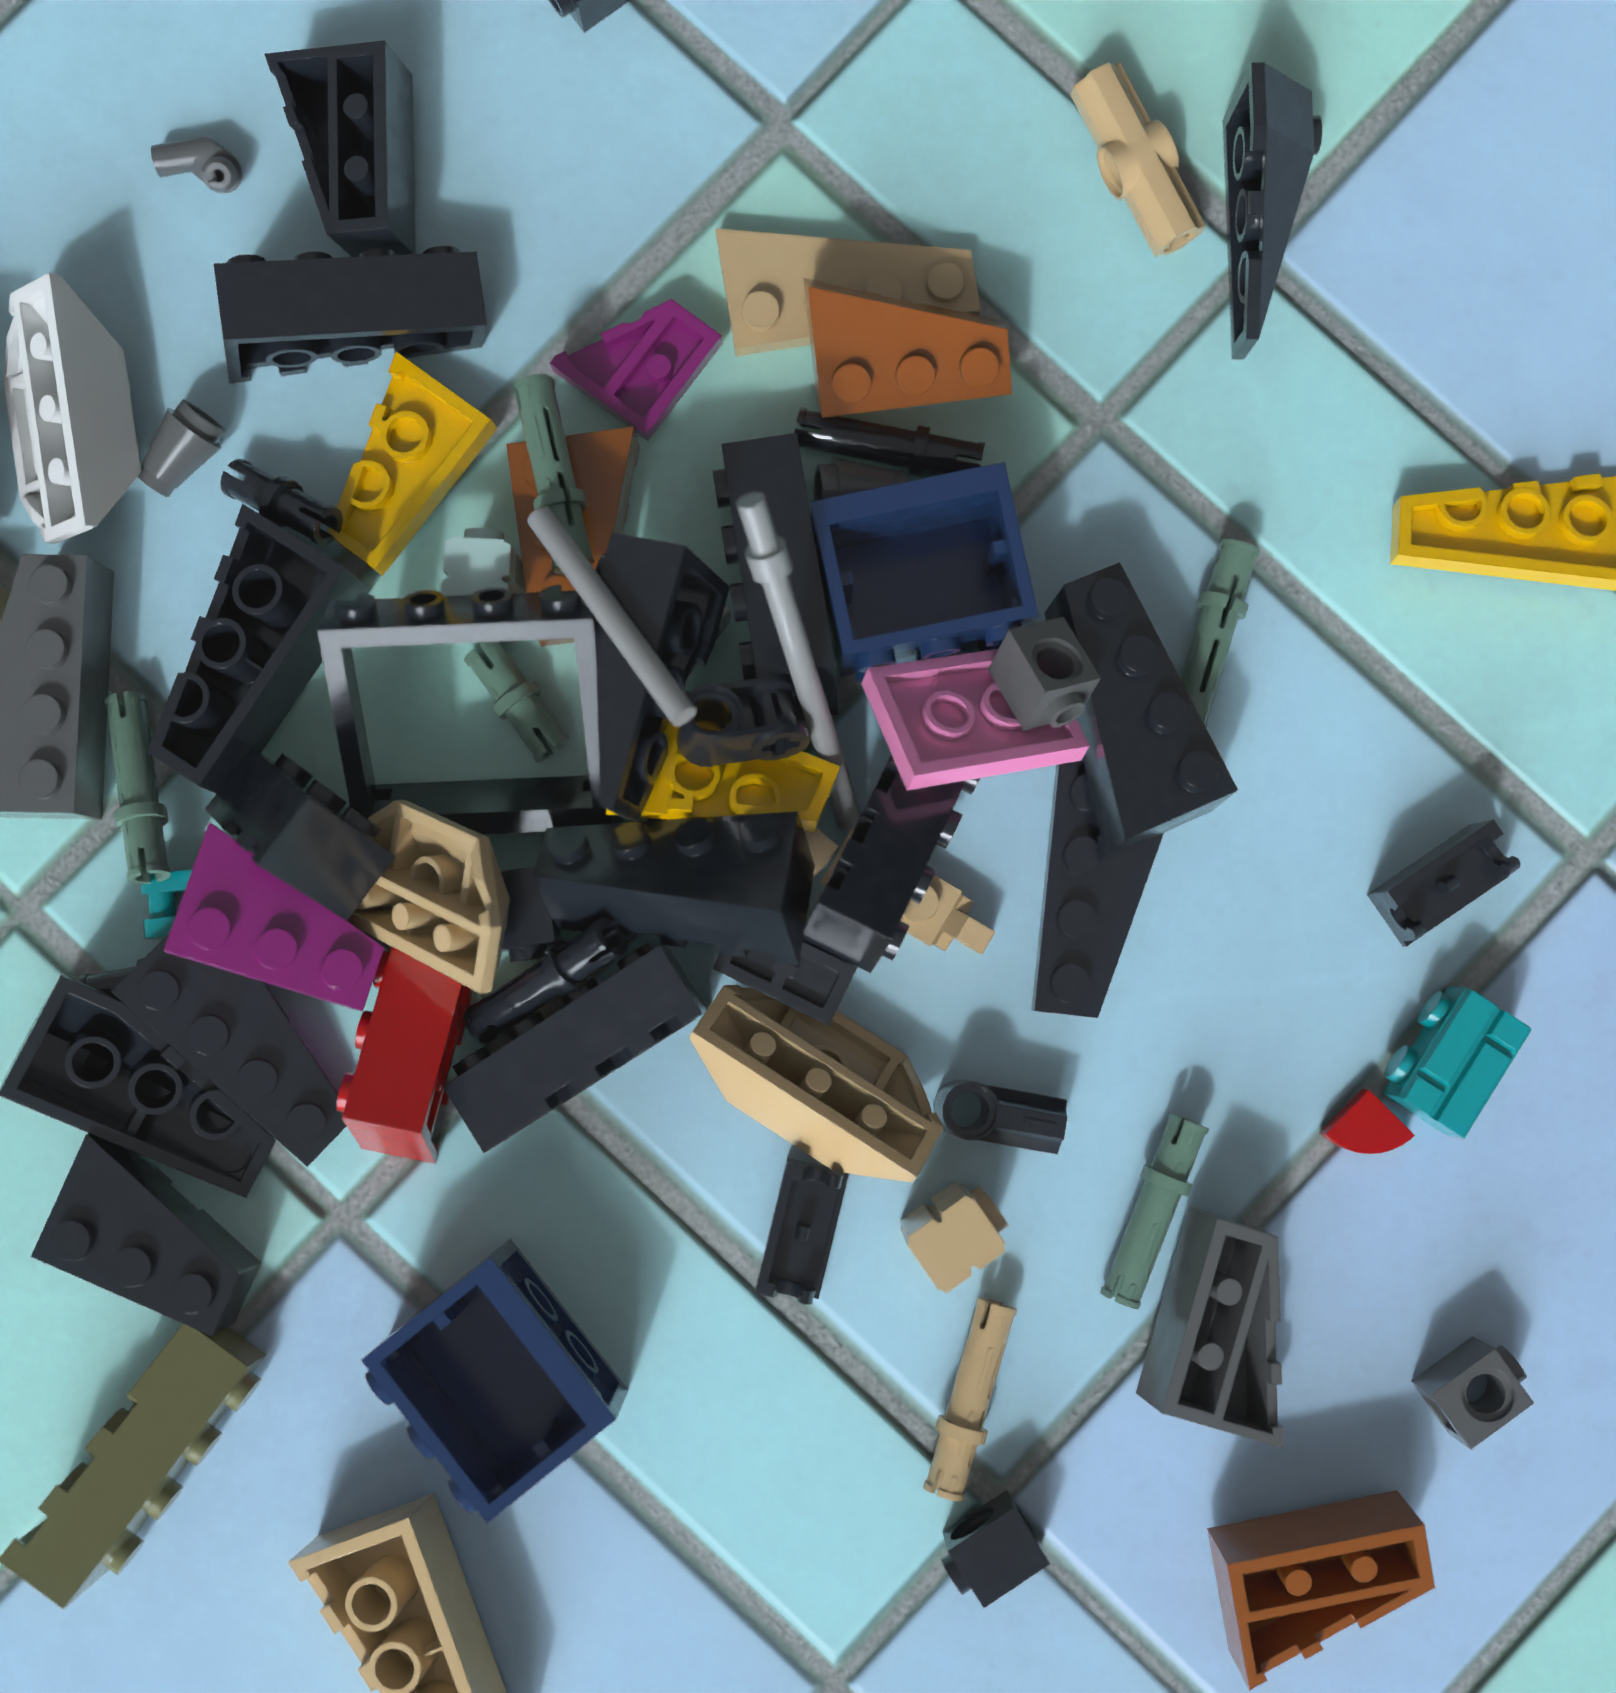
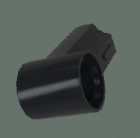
[933,1080,1068,1155]

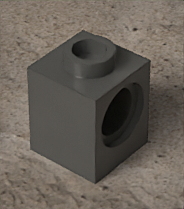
[988,617,1101,731]
[1411,1336,1534,1449]

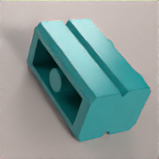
[1382,987,1532,1139]

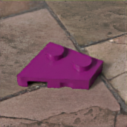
[550,299,723,441]

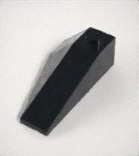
[1223,62,1322,360]
[595,532,730,822]
[0,974,276,1198]

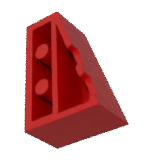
[337,946,473,1164]

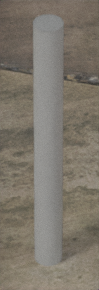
[527,506,697,726]

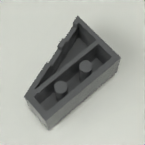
[1136,1206,1284,1448]

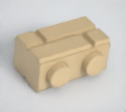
[900,1181,1009,1293]

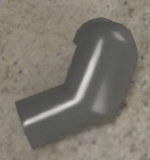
[151,136,242,193]

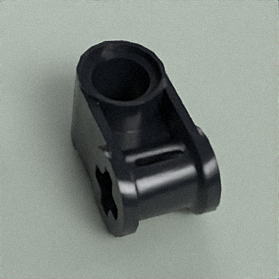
[677,674,810,767]

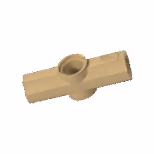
[1070,62,1206,257]

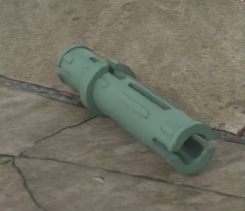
[512,374,595,574]
[1181,539,1260,729]
[104,691,171,885]
[1100,1113,1209,1309]

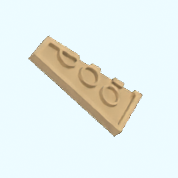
[715,228,981,356]

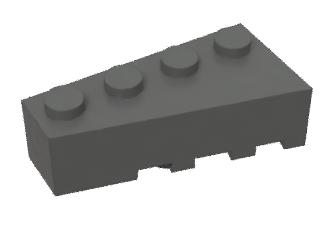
[0,554,114,820]

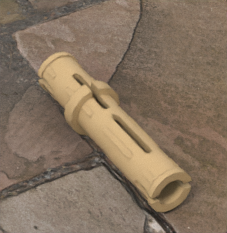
[923,1297,1017,1502]

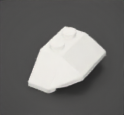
[3,273,141,544]

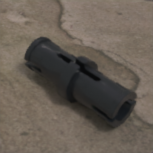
[220,459,343,546]

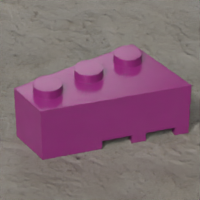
[164,822,384,1011]

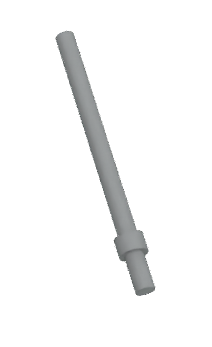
[737,492,861,830]

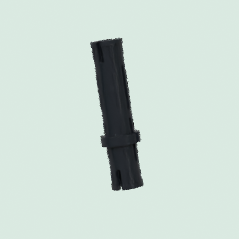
[794,407,985,477]
[464,917,627,1043]

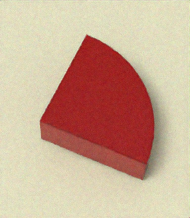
[1319,1088,1415,1154]

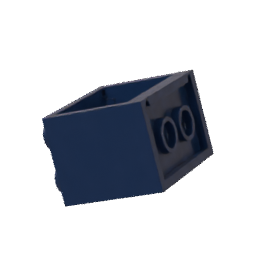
[810,462,1039,682]
[361,1238,628,1523]

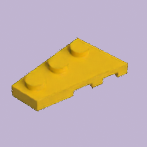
[328,352,498,576]
[606,720,840,832]

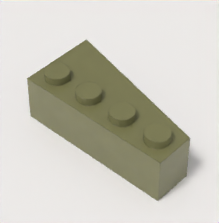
[0,1323,266,1610]

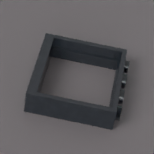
[317,584,616,835]

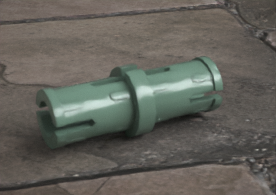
[464,641,570,763]

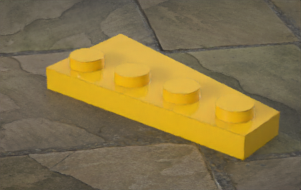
[1390,473,1616,591]

